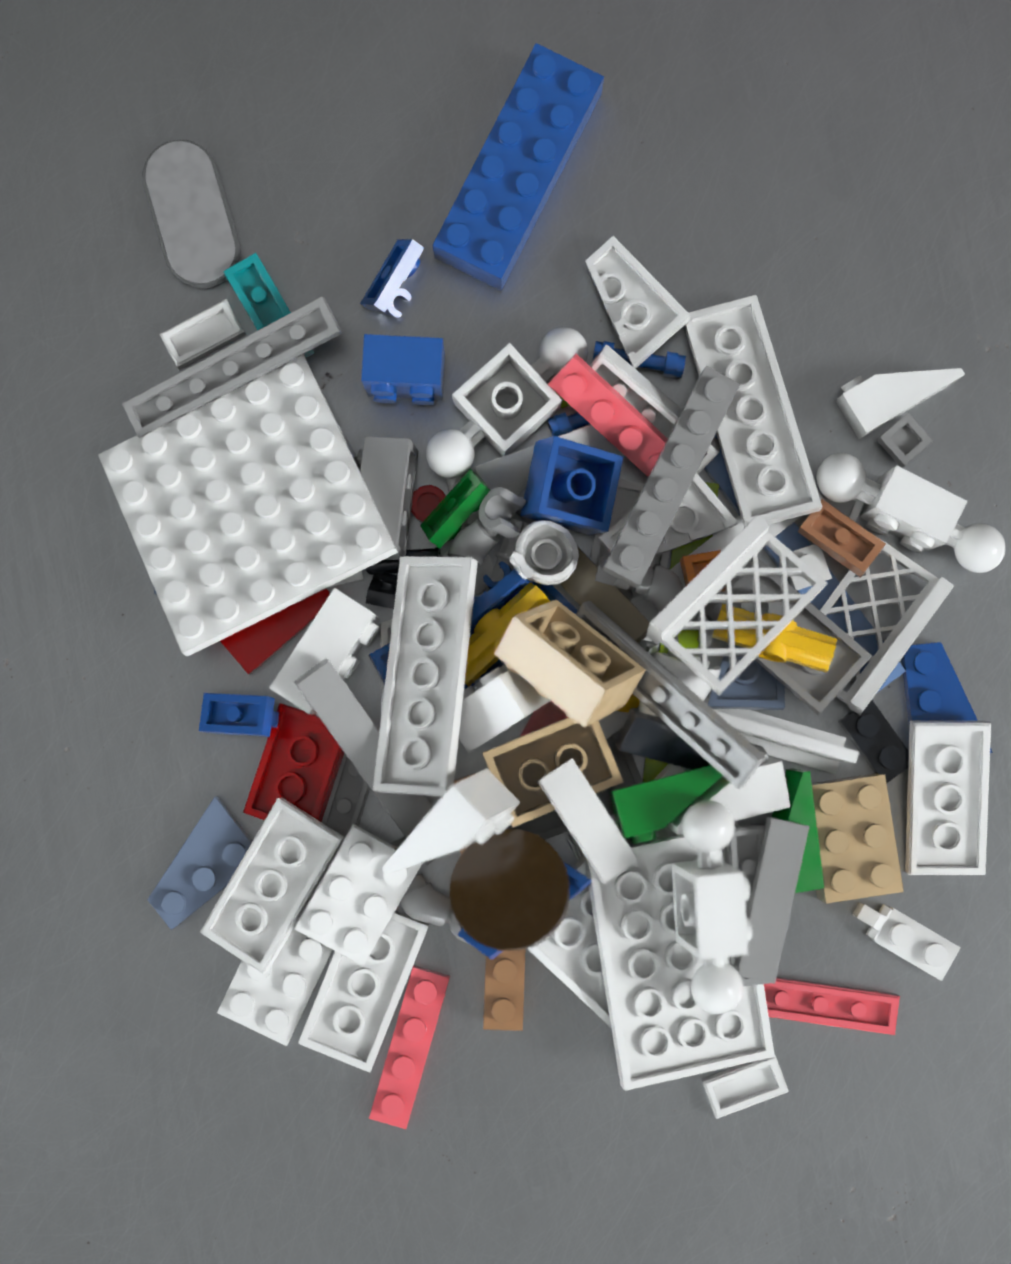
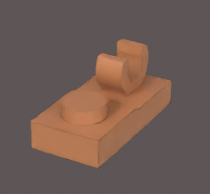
[798,499,886,578]

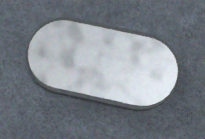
[142,139,241,289]

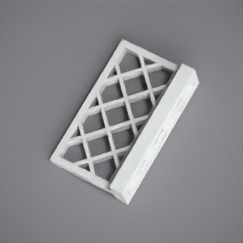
[646,515,827,695]
[820,536,955,716]
[704,697,859,775]

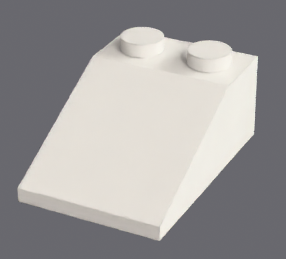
[381,769,520,874]

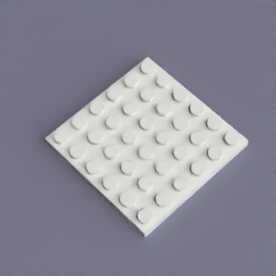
[98,354,398,657]

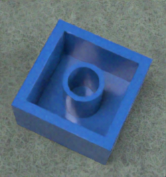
[361,334,445,405]
[520,436,624,535]

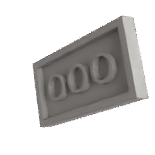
[704,558,872,716]

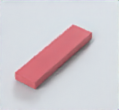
[764,977,900,1035]

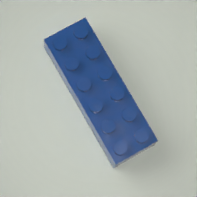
[433,43,604,291]

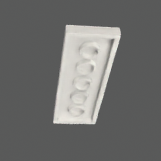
[684,295,822,528]
[373,556,478,797]

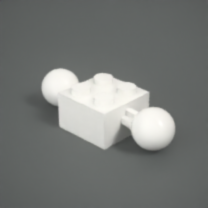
[426,327,588,478]
[816,453,1006,573]
[672,800,752,1014]

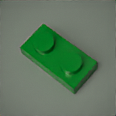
[420,469,491,548]

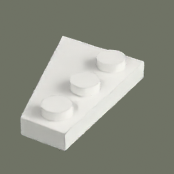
[585,236,691,369]
[599,473,739,557]

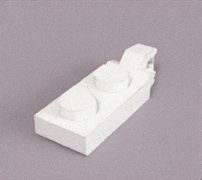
[852,902,961,981]

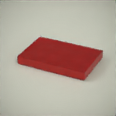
[220,588,331,675]
[243,703,344,822]

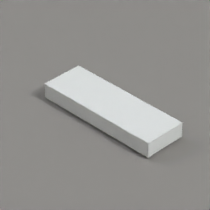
[537,758,638,883]

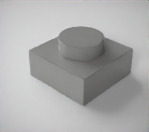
[877,413,933,468]

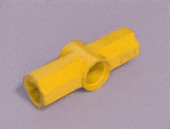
[464,582,551,687]
[712,603,837,673]

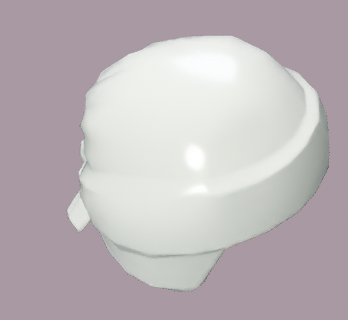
[510,520,579,585]

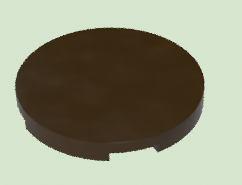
[450,829,570,951]

